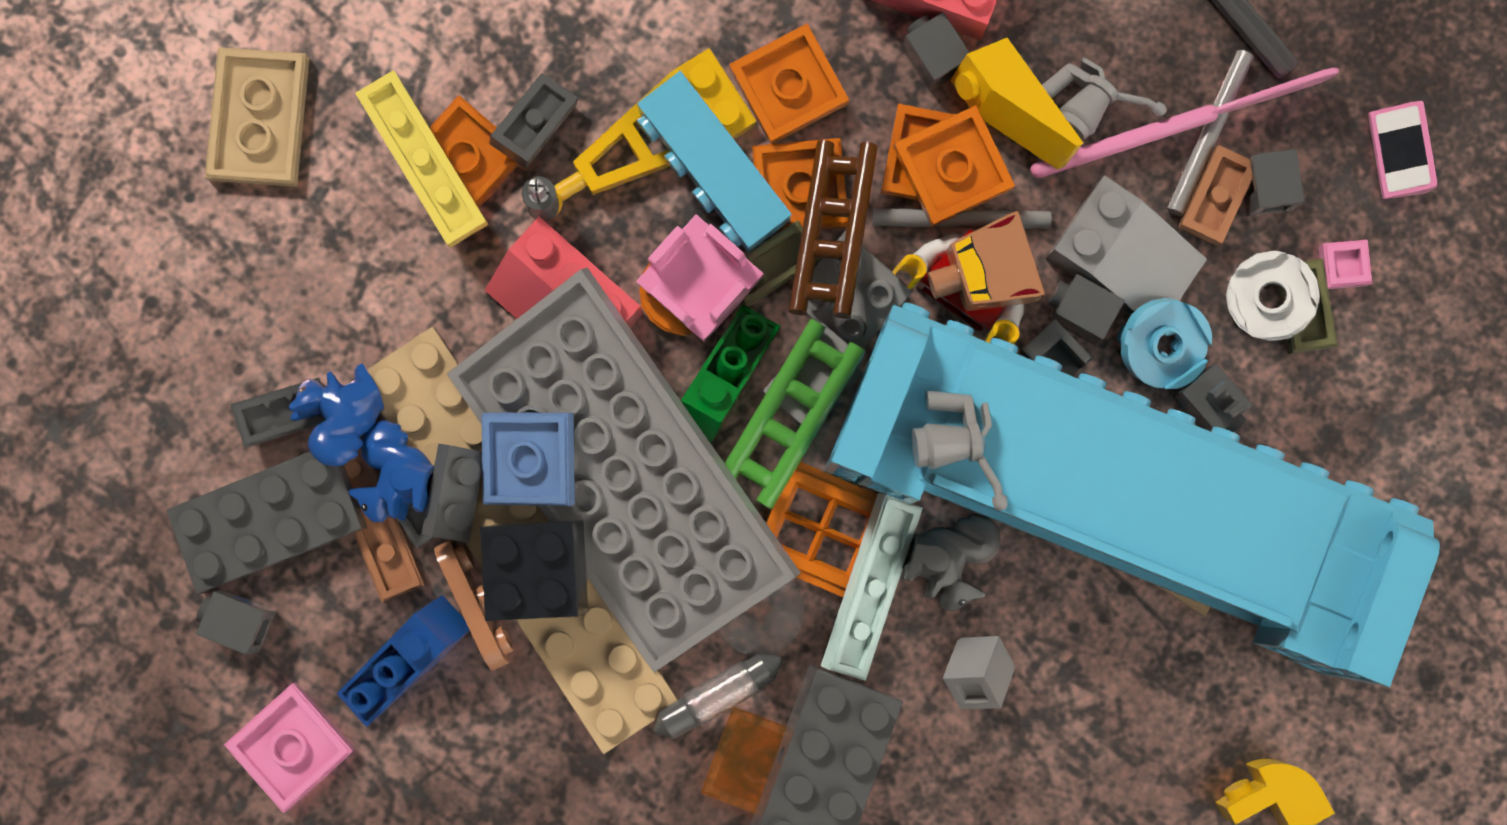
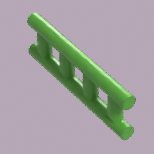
[725,319,866,509]

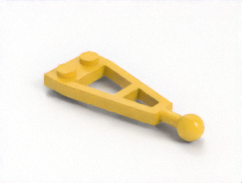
[554,48,757,215]

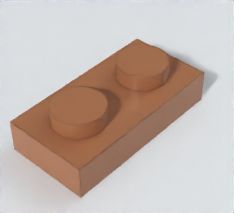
[1178,145,1253,246]

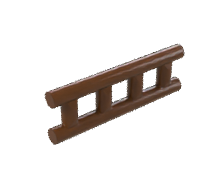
[789,140,878,319]

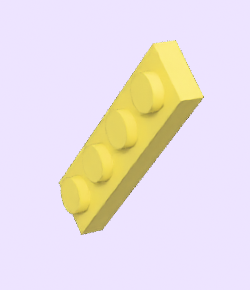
[355,70,489,248]

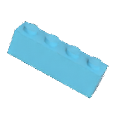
[637,71,792,253]

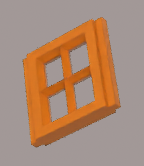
[766,462,877,597]

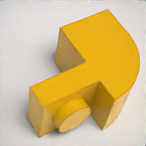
[1215,759,1335,825]

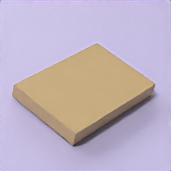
[205,47,310,187]

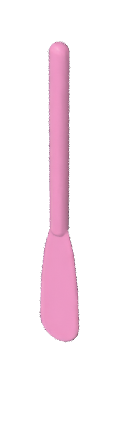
[1030,68,1339,178]

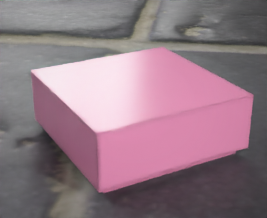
[1318,240,1372,289]

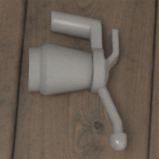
[1042,57,1167,141]
[912,390,1008,511]

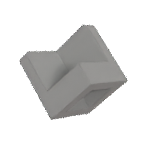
[943,636,1015,709]

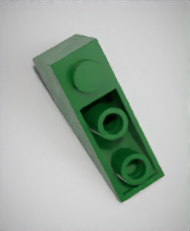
[681,304,781,445]

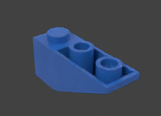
[336,595,470,727]

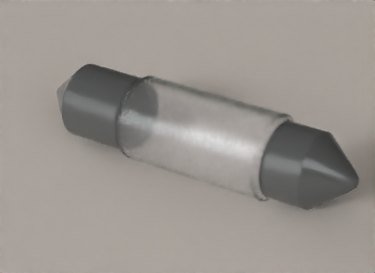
[654,653,782,739]

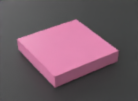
[224,682,356,813]

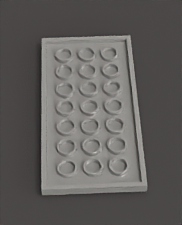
[447,268,800,673]

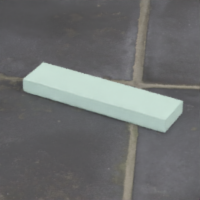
[821,493,923,681]

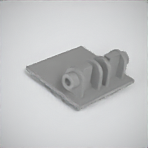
[790,231,914,349]

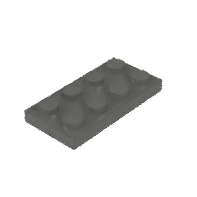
[166,451,367,594]

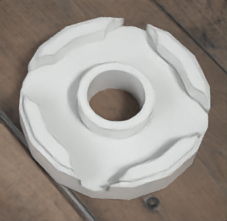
[1226,251,1320,341]

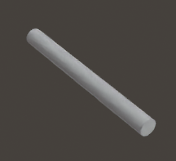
[1167,50,1254,216]
[872,208,1052,229]

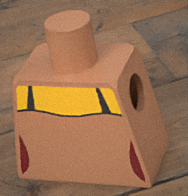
[927,211,1045,311]

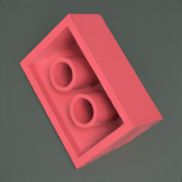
[485,216,644,328]

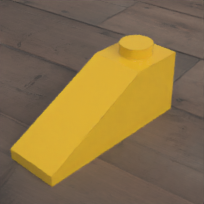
[950,38,1083,170]

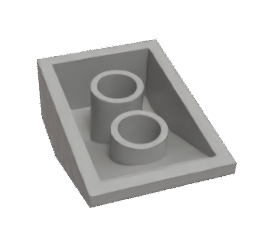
[1046,175,1207,316]

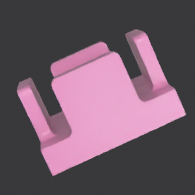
[636,214,764,343]

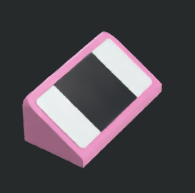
[1368,101,1437,199]

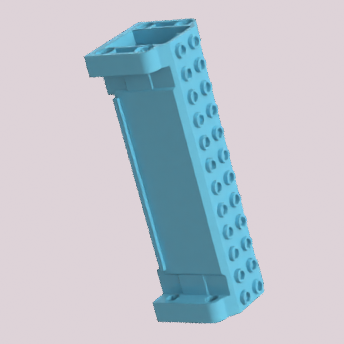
[824,302,1440,687]

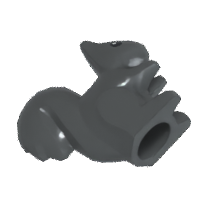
[900,514,1000,611]

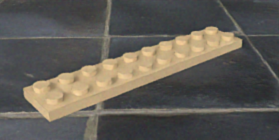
[367,326,679,754]

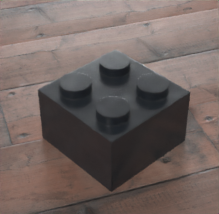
[480,520,588,621]

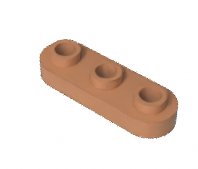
[434,540,514,671]

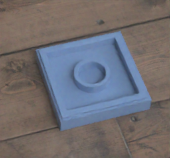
[481,412,575,506]

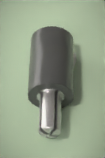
[522,176,560,221]

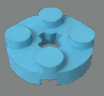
[1118,298,1212,389]

